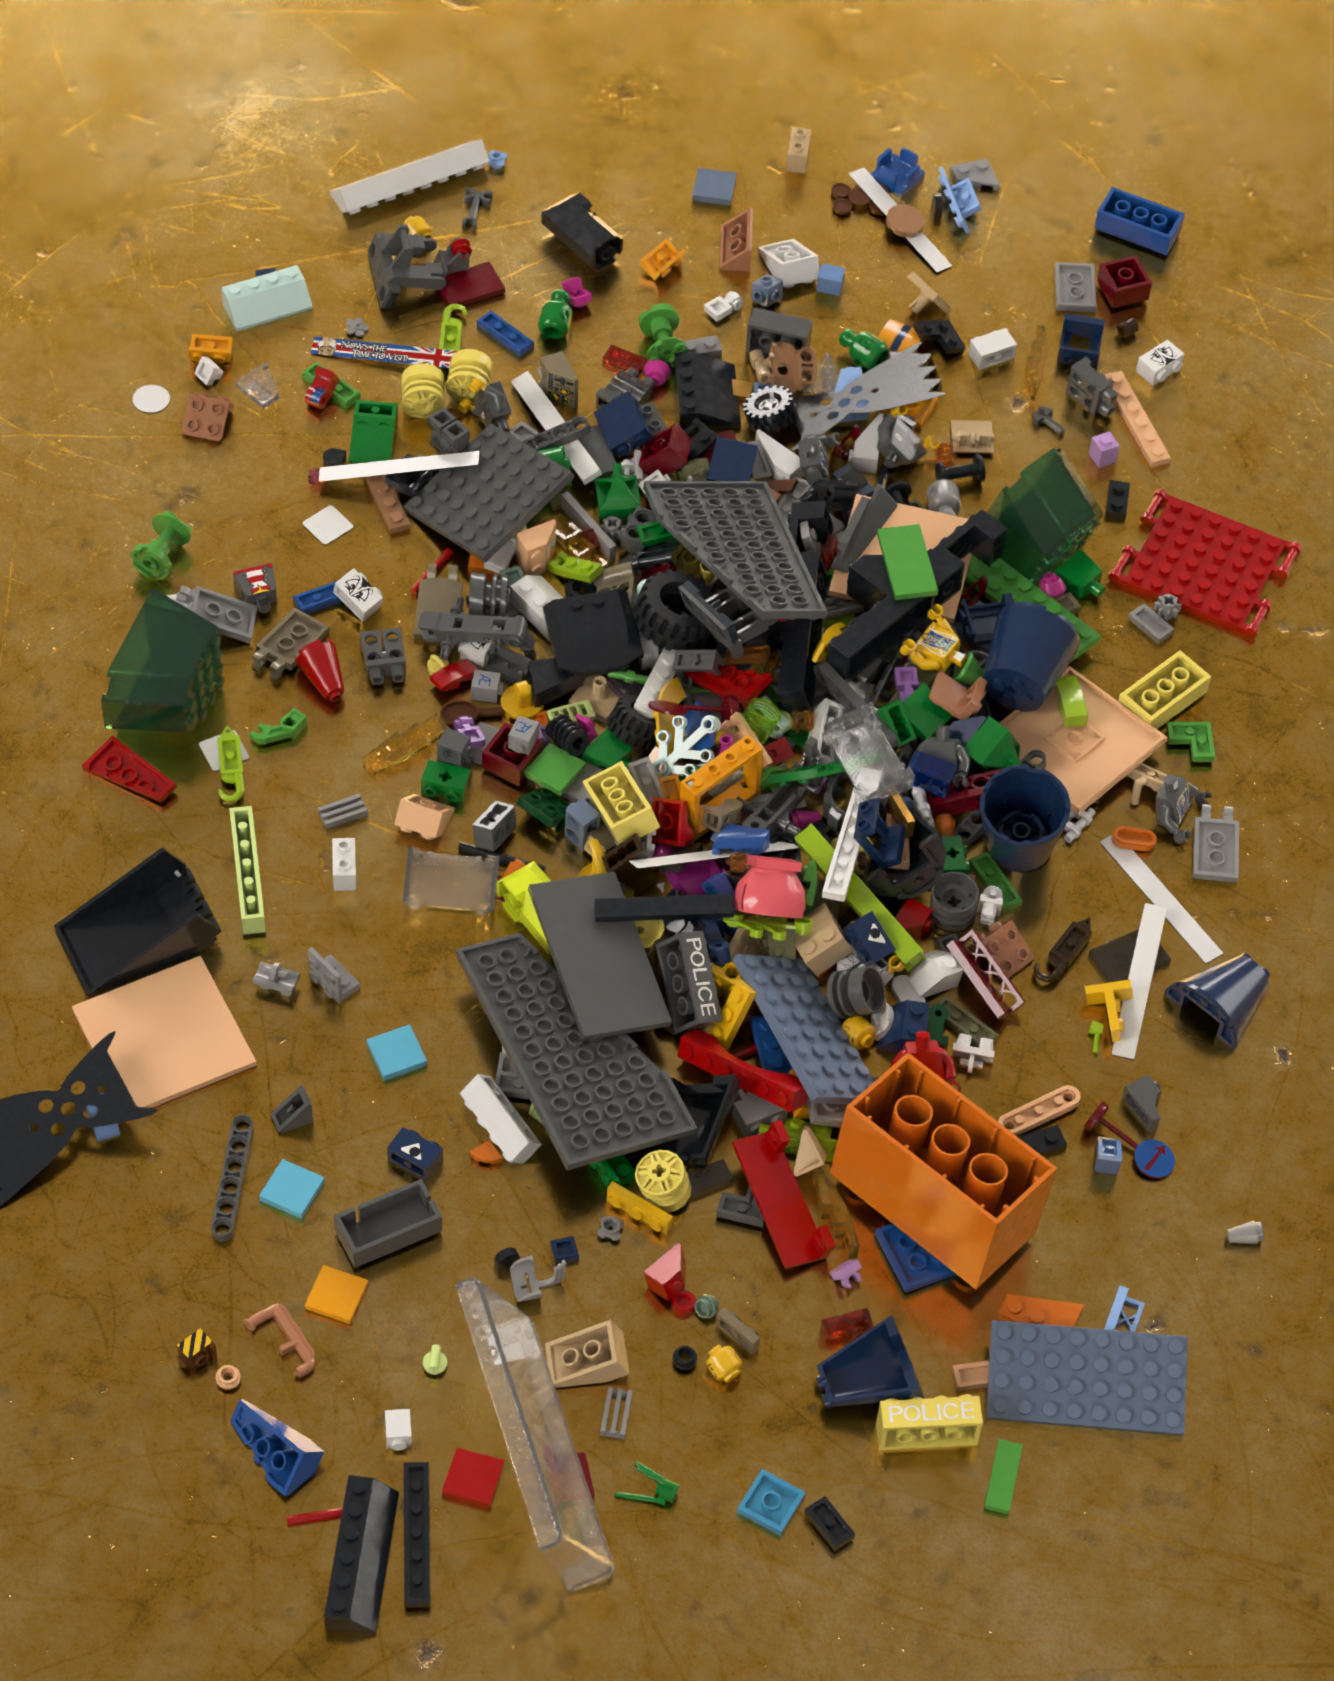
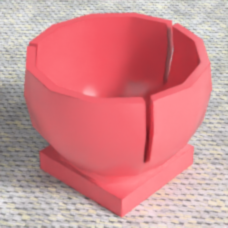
[733,855,806,918]

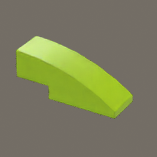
[1055,676,1088,727]

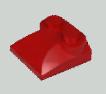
[652,797,694,847]

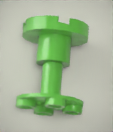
[638,303,688,367]
[130,511,192,580]

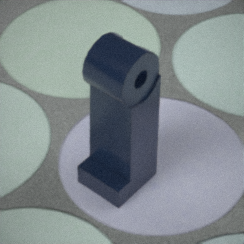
[700,918,731,965]

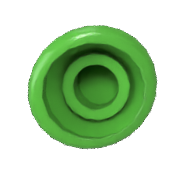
[952,653,984,686]

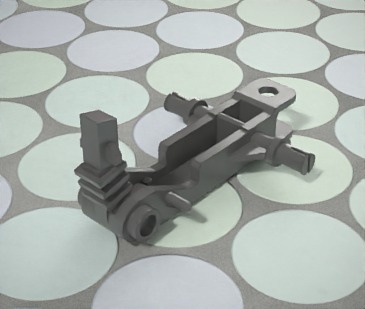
[418,597,537,660]
[736,736,824,836]

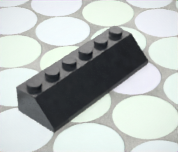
[324,1475,399,1635]

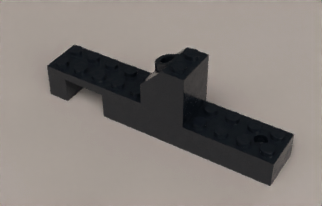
[733,501,834,717]
[826,509,1008,683]

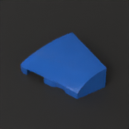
[712,824,770,854]

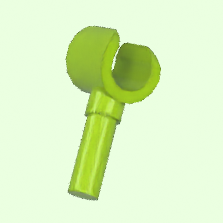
[1088,1020,1103,1054]

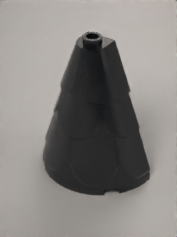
[862,808,946,899]

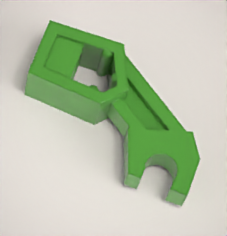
[249,708,307,745]

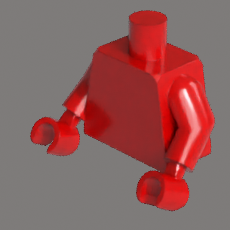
[891,1031,961,1092]

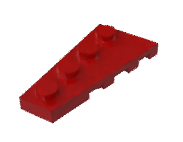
[683,665,773,709]
[82,735,177,803]

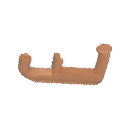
[243,1304,315,1378]

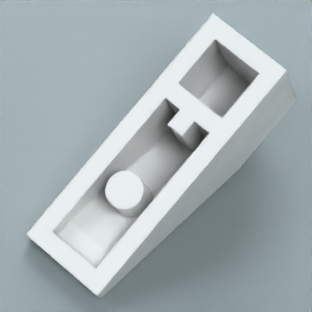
[848,413,883,474]
[755,429,804,480]

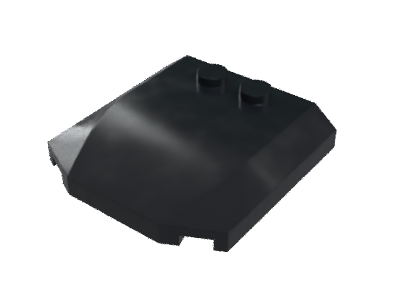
[543,589,644,678]

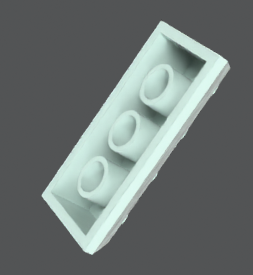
[221,265,313,332]

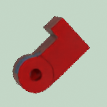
[305,365,340,409]

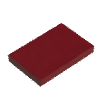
[439,261,505,306]

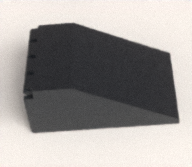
[54,848,222,997]

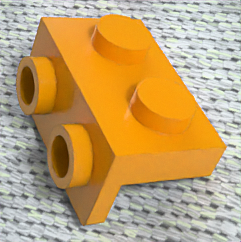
[638,238,686,281]
[188,334,233,364]

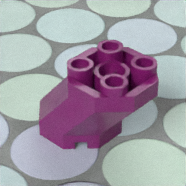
[665,857,736,895]

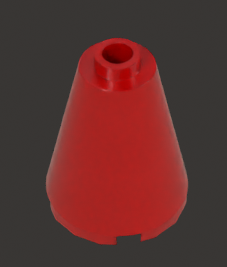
[294,639,345,702]

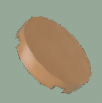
[886,204,925,237]

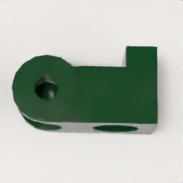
[926,1004,949,1051]

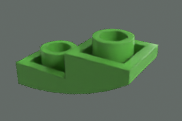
[801,859,818,912]

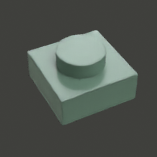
[499,565,524,586]

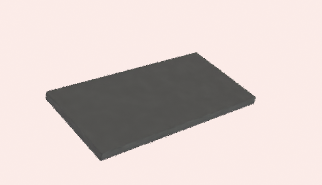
[528,872,672,1041]

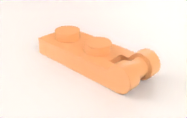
[720,712,773,771]

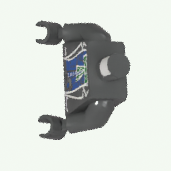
[798,432,843,489]
[1156,775,1212,844]

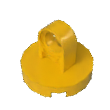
[501,680,544,720]

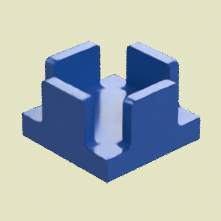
[871,147,925,198]

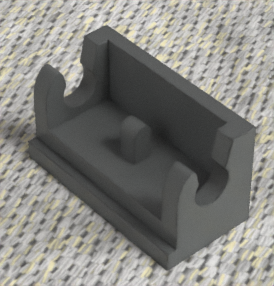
[483,642,531,685]
[672,650,725,675]

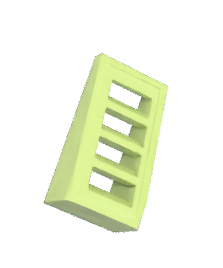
[546,699,596,725]

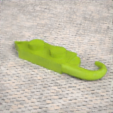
[439,304,467,351]
[217,726,245,802]

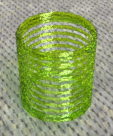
[735,698,781,746]

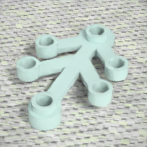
[652,715,721,778]

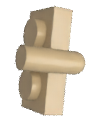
[1126,763,1167,805]

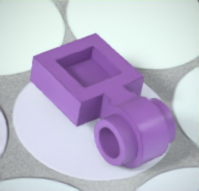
[894,667,919,703]
[453,716,486,748]

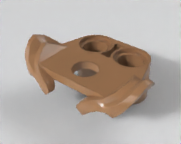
[769,341,817,397]

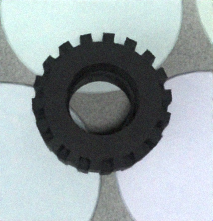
[607,695,657,750]

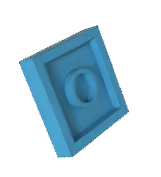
[737,1469,806,1536]

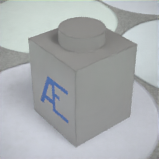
[471,670,504,703]
[508,716,539,755]

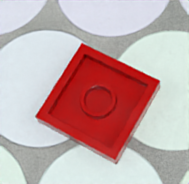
[442,1447,505,1508]

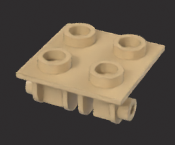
[951,420,995,453]

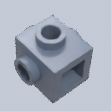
[751,274,783,307]

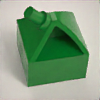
[594,463,641,525]
[965,716,1020,773]

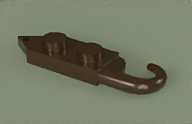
[1034,918,1093,983]

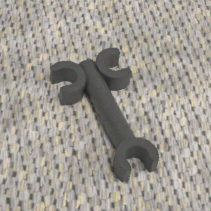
[462,187,493,231]

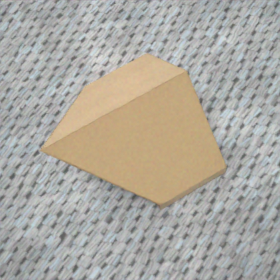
[793,1125,827,1177]

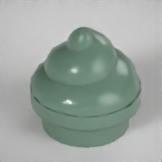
[694,1294,719,1318]

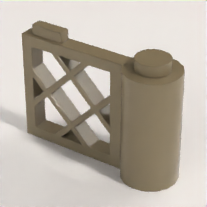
[593,561,642,611]

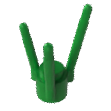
[615,1461,680,1506]

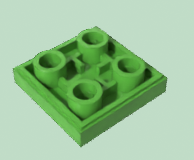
[524,743,586,796]

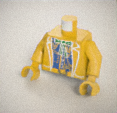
[900,604,967,672]

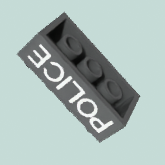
[656,931,723,1034]

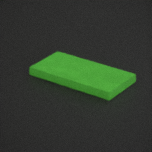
[877,524,938,600]

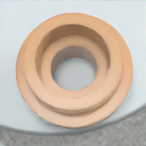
[216,1365,241,1390]

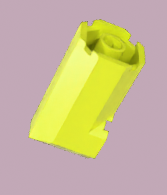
[497,861,551,955]

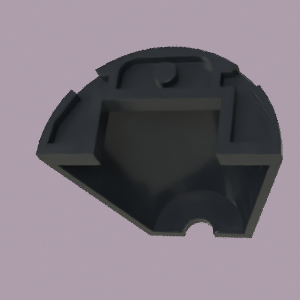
[662,1074,741,1169]

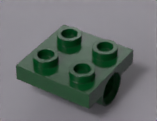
[516,788,570,833]

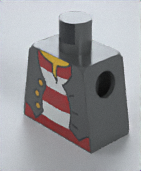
[233,563,277,613]

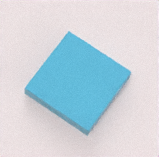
[366,1024,427,1081]
[259,1159,325,1219]

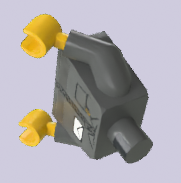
[458,378,511,432]
[877,406,940,468]

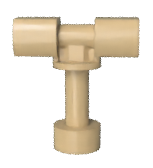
[749,350,785,385]

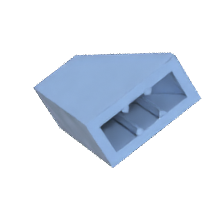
[828,367,869,422]

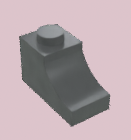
[1122,1074,1162,1133]

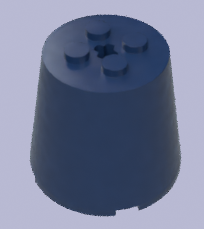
[982,602,1080,712]
[979,765,1071,872]

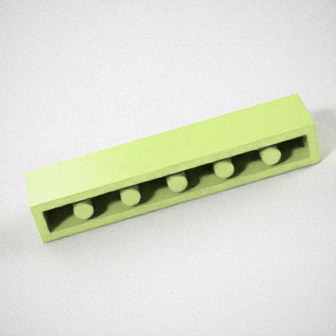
[229,806,266,935]

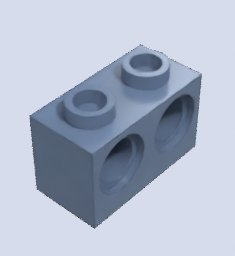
[565,798,600,852]

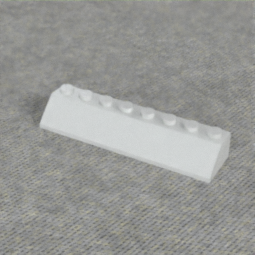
[329,139,489,215]

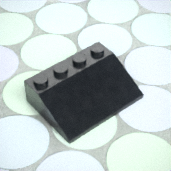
[674,352,741,430]

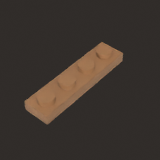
[364,474,410,534]

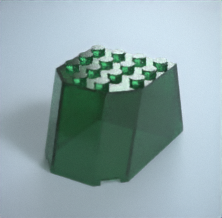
[987,448,1104,583]
[101,588,224,733]

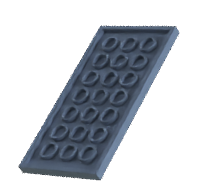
[733,954,874,1104]
[986,1320,1188,1436]

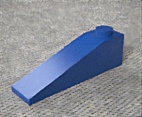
[230,1399,324,1496]

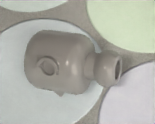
[926,479,961,516]

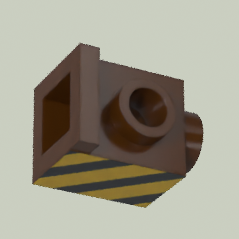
[177,1328,217,1370]

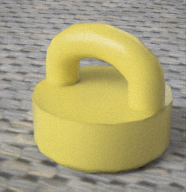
[427,654,449,675]

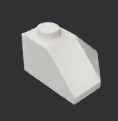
[908,950,964,999]

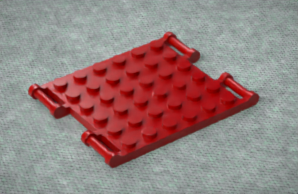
[1108,488,1302,637]

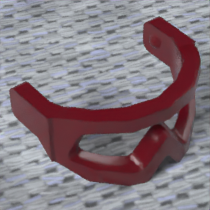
[830,425,861,460]
[958,575,988,608]

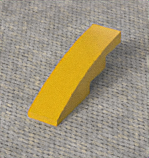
[812,622,847,663]

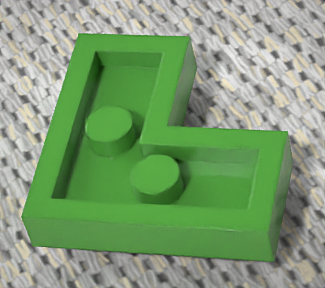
[1166,722,1215,762]

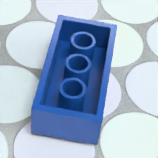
[1094,187,1185,255]

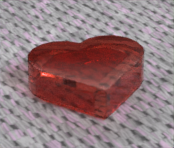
[578,528,601,553]

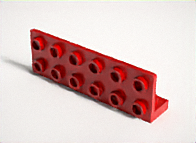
[732,1120,836,1269]

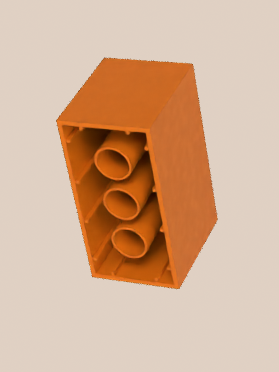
[829,1053,1057,1289]

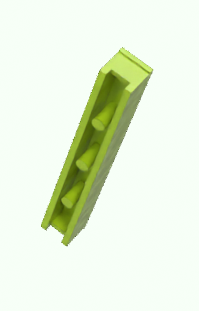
[794,823,926,972]

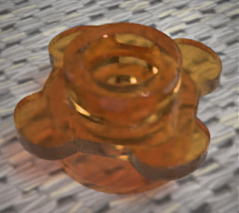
[933,443,956,464]
[792,710,814,732]
[725,852,750,872]

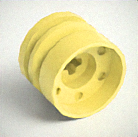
[446,349,493,404]
[401,364,444,419]
[635,1150,692,1213]

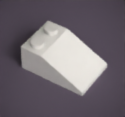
[758,239,819,288]

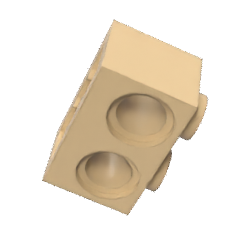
[786,127,811,173]

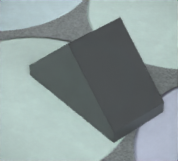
[271,1086,313,1133]

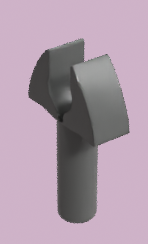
[1032,406,1065,435]

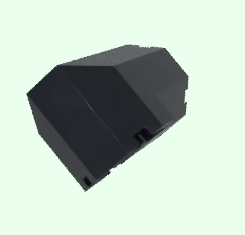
[541,192,623,271]

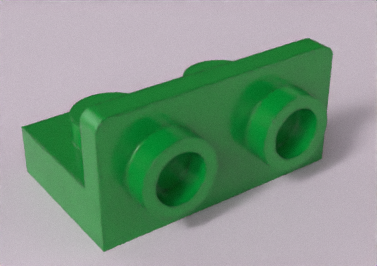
[590,1155,637,1188]

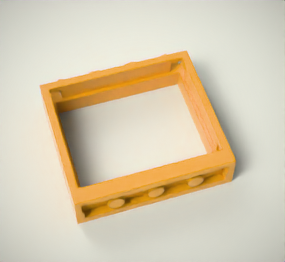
[680,735,763,842]

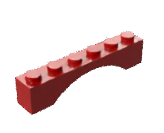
[677,1028,808,1113]

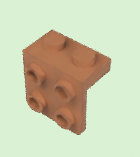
[181,392,234,442]
[929,671,987,720]
[967,920,1034,981]

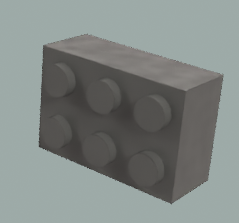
[746,307,813,362]

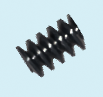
[545,714,588,756]

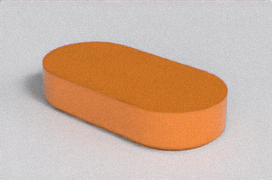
[1112,826,1157,852]

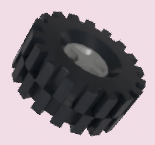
[743,385,798,434]

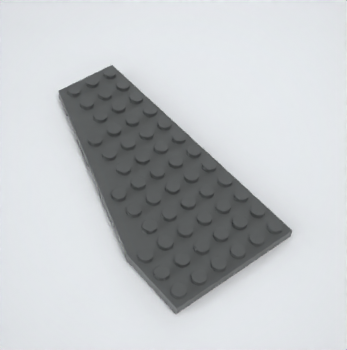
[643,481,827,620]
[455,933,698,1170]

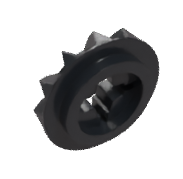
[564,579,597,597]

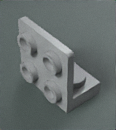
[307,947,360,1003]

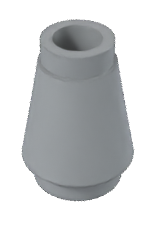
[1227,1220,1264,1244]

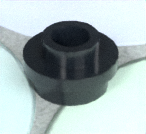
[673,1346,697,1370]

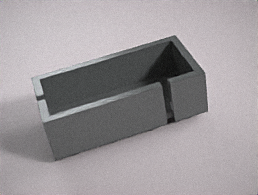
[334,1179,442,1268]

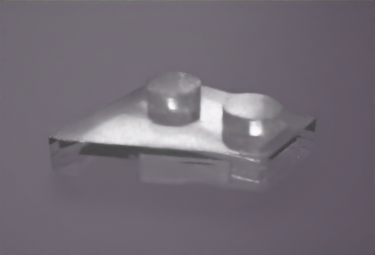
[236,362,279,409]

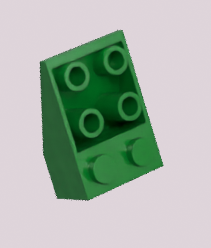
[349,400,398,464]

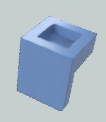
[816,264,845,296]

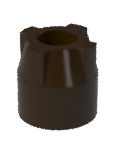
[1116,317,1139,338]

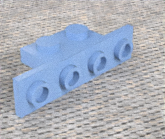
[938,166,982,234]

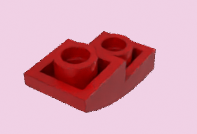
[429,659,479,691]

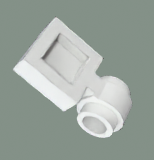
[704,291,744,322]

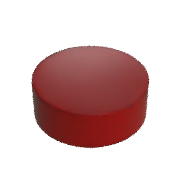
[671,1290,696,1316]

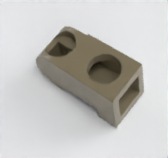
[702,799,743,833]

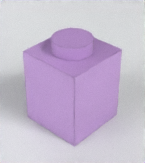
[1089,431,1120,468]

